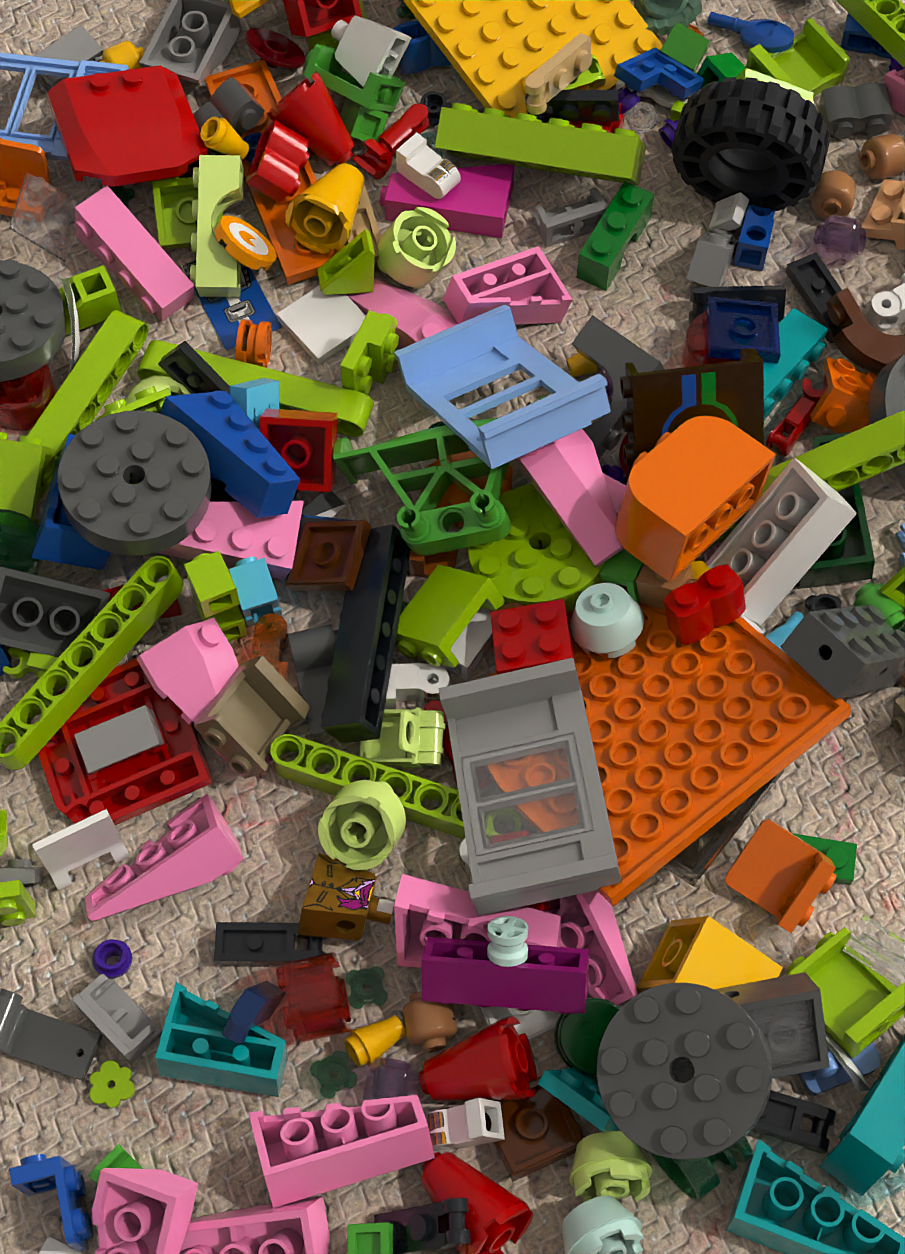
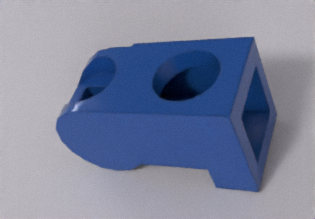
[733,204,775,271]

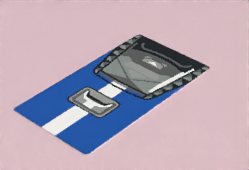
[183,260,281,350]

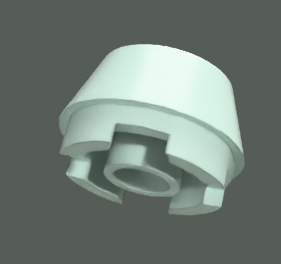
[570,583,644,658]
[562,1196,645,1254]

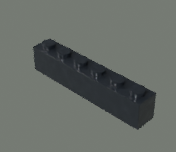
[321,524,411,744]

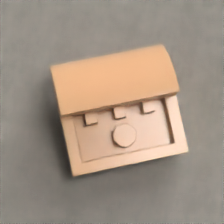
[861,179,905,250]

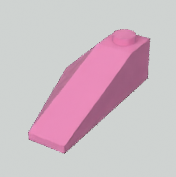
[346,276,458,349]
[137,618,272,764]
[179,1196,330,1254]

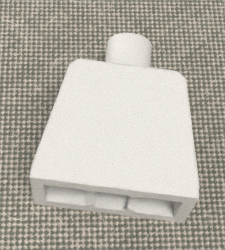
[331,16,411,87]

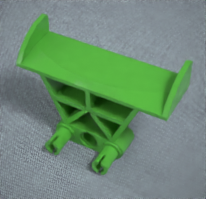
[333,394,548,556]

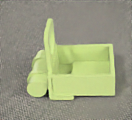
[359,707,446,768]

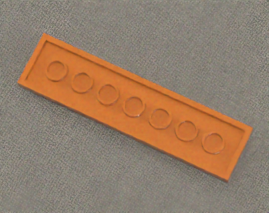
[204,60,345,285]

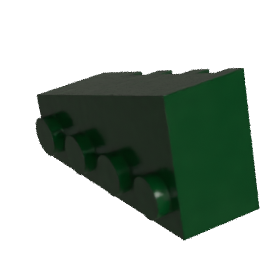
[799,432,875,589]

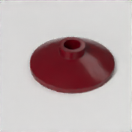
[245,28,305,69]

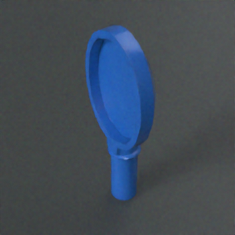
[708,12,794,53]

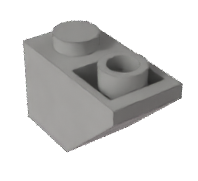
[686,229,738,287]

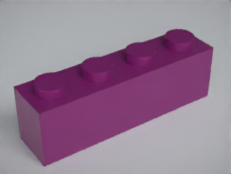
[421,937,589,1014]

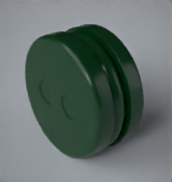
[554,998,621,1075]

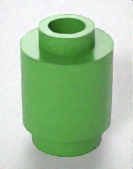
[853,582,905,630]

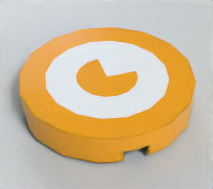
[214,215,277,271]

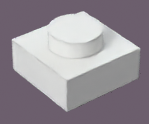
[708,192,749,232]

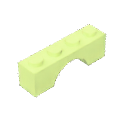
[190,155,244,297]

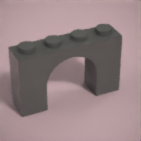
[526,315,665,465]

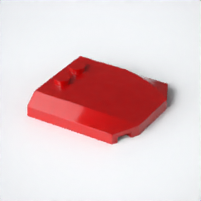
[47,65,208,187]
[38,658,213,825]

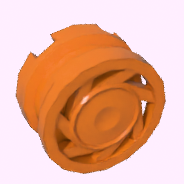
[235,319,272,368]

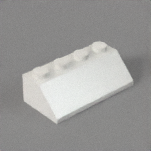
[706,458,857,625]

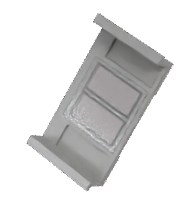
[438,658,622,916]

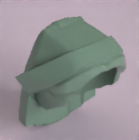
[634,0,702,36]

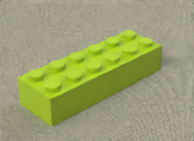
[435,103,646,186]

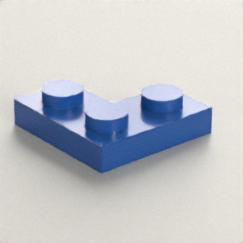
[614,48,705,99]

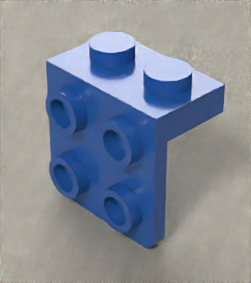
[9,1154,94,1252]

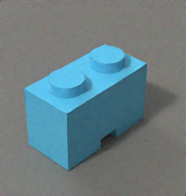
[229,557,282,627]

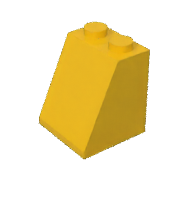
[637,916,783,992]

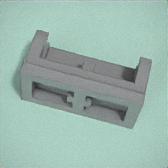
[34,25,103,91]
[532,187,608,247]
[74,705,164,774]
[72,974,162,1065]

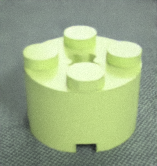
[377,207,456,289]
[318,780,406,870]

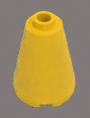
[285,163,364,253]

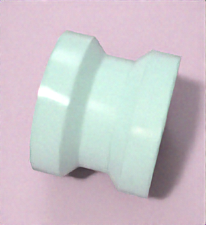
[487,916,528,967]

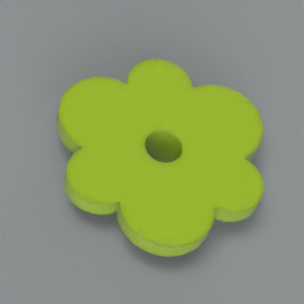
[90,1060,135,1108]

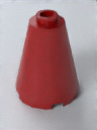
[266,71,355,166]
[419,1016,537,1101]
[420,1152,533,1254]

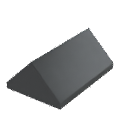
[0,566,111,664]

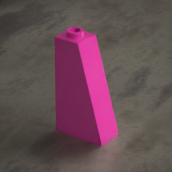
[380,164,515,238]

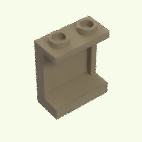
[194,655,312,779]

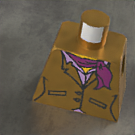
[297,853,395,941]

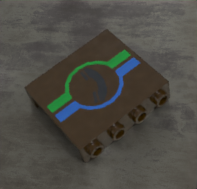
[620,348,764,485]

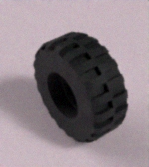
[671,77,830,211]

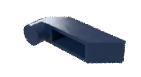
[221,981,287,1044]

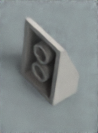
[139,0,242,84]

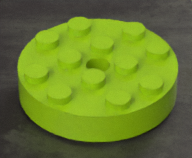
[468,484,607,613]

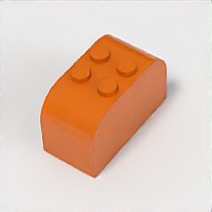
[615,416,776,583]

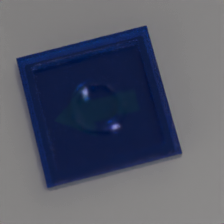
[706,297,781,364]

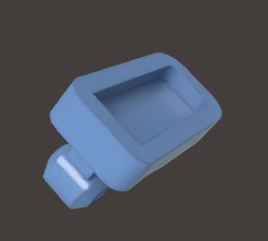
[798,1041,881,1096]

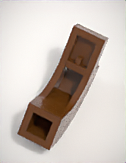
[826,287,905,373]

